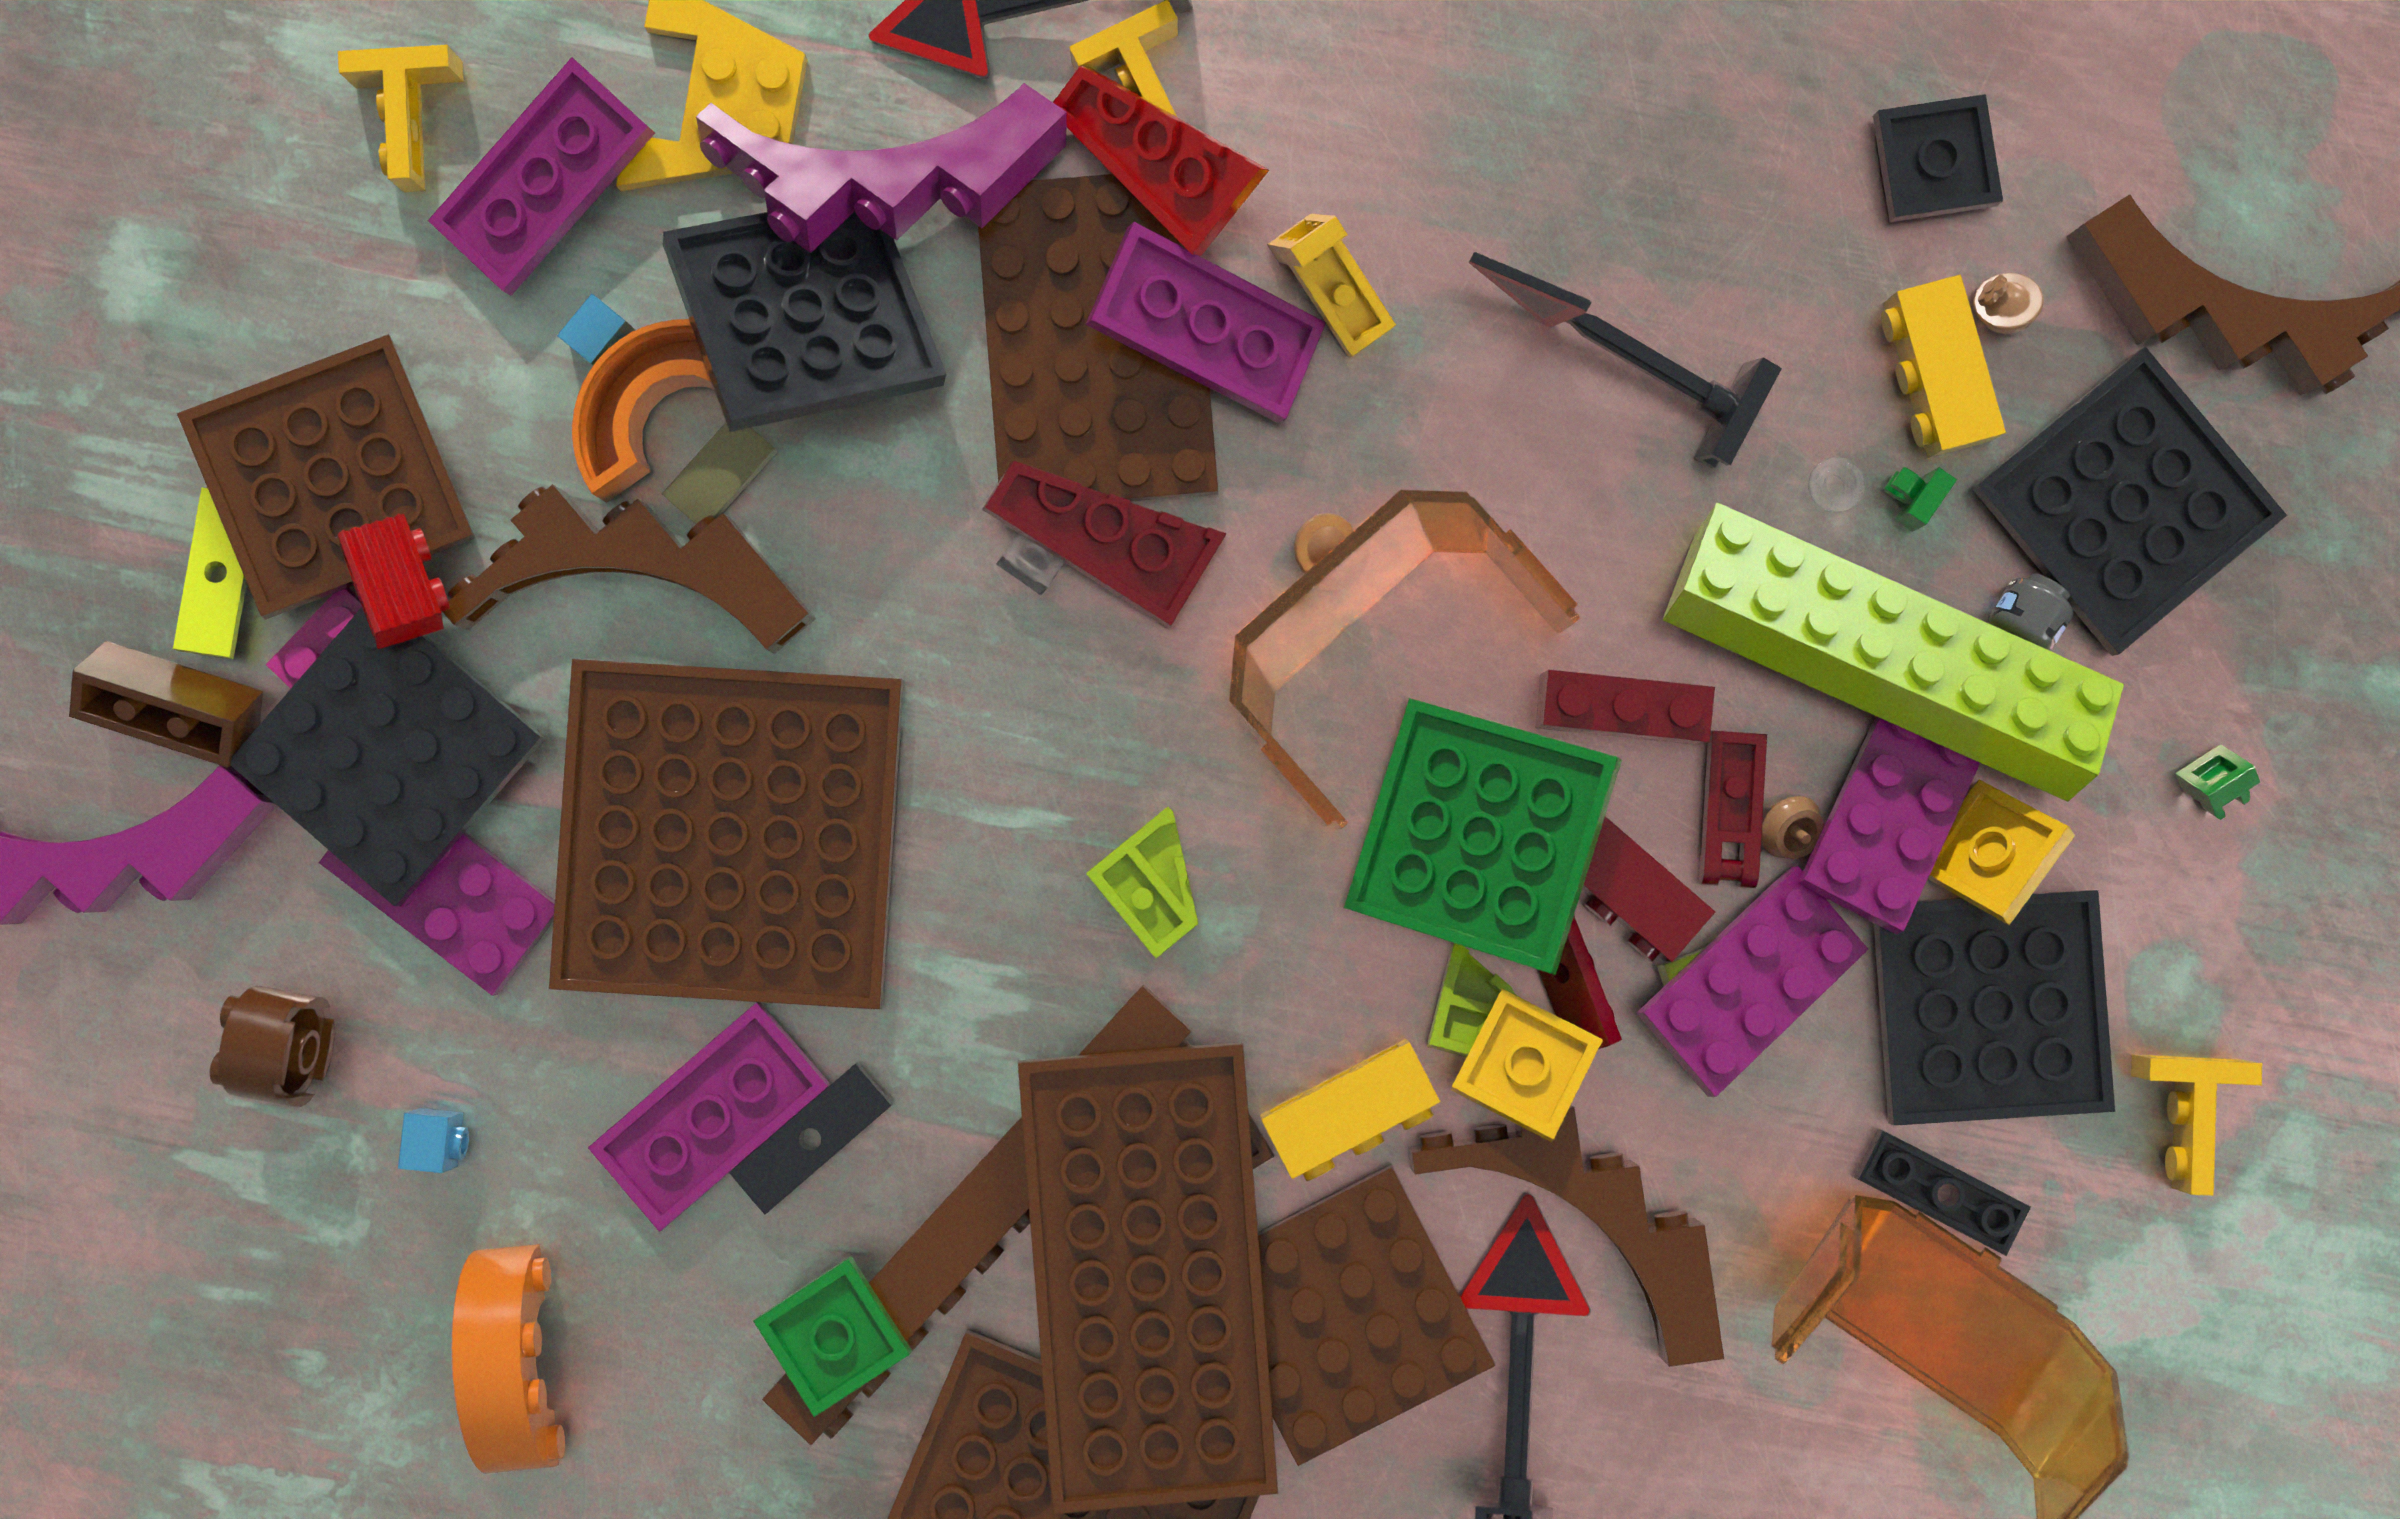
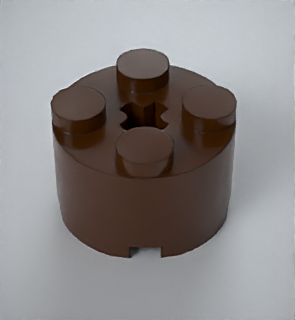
[209,986,335,1107]

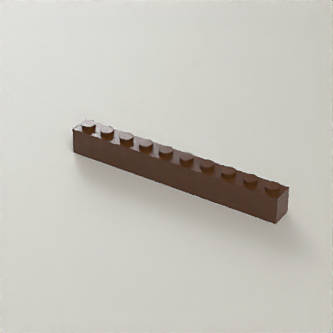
[762,984,1192,1445]

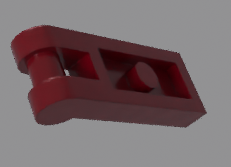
[1698,730,1768,888]

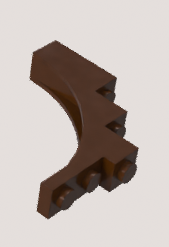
[2066,194,2400,395]
[442,484,816,654]
[1408,1105,1724,1367]

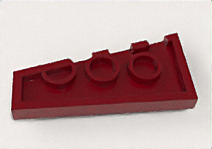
[982,461,1227,627]

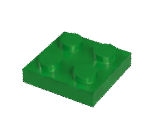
[753,1256,912,1417]

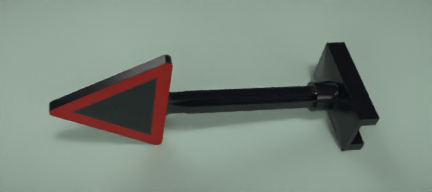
[869,0,1193,79]
[1469,252,1782,468]
[1461,1194,1591,1519]

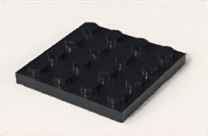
[662,211,947,432]
[1972,347,2287,656]
[230,607,546,906]
[1874,890,2115,1126]

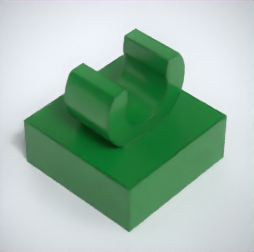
[1883,467,1957,532]
[2175,744,2260,820]

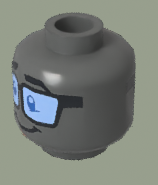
[1988,573,2074,651]

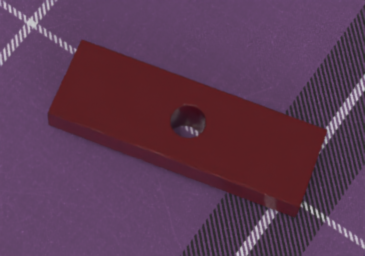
[1539,914,1622,1049]

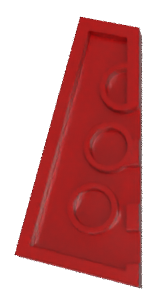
[1053,65,1269,256]

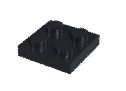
[1873,94,2003,222]

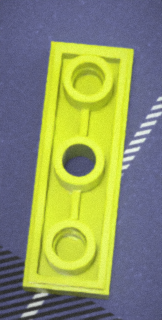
[173,487,247,660]

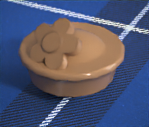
[1973,273,2044,334]
[1294,513,1357,581]
[1761,796,1824,859]

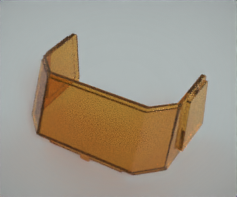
[1229,490,1580,830]
[1771,1195,2129,1519]

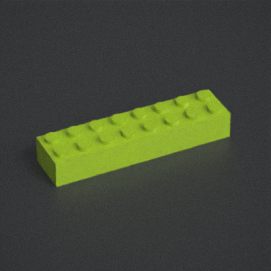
[1662,502,2124,802]

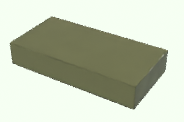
[662,422,778,524]

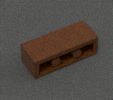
[69,641,264,768]

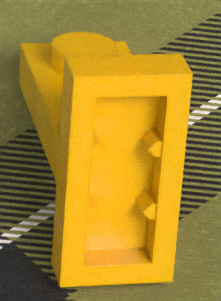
[1069,0,1178,117]
[338,45,463,192]
[1267,213,1396,357]
[2131,1054,2262,1196]

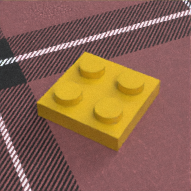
[1928,779,2075,925]
[1451,988,1603,1142]

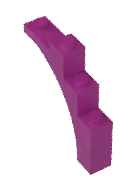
[696,83,1067,253]
[0,765,277,925]

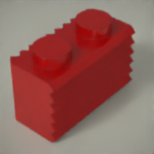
[338,514,450,649]

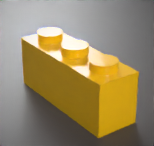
[1881,274,2006,458]
[1260,1039,1440,1181]

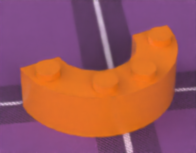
[572,319,714,503]
[452,1244,565,1474]

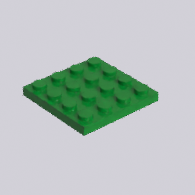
[1344,698,1622,975]

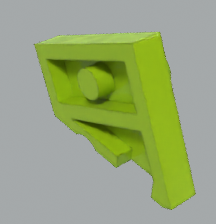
[1086,806,1199,959]
[1427,943,1519,1057]

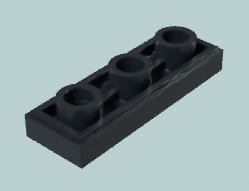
[729,1062,893,1215]
[1854,1129,2031,1256]

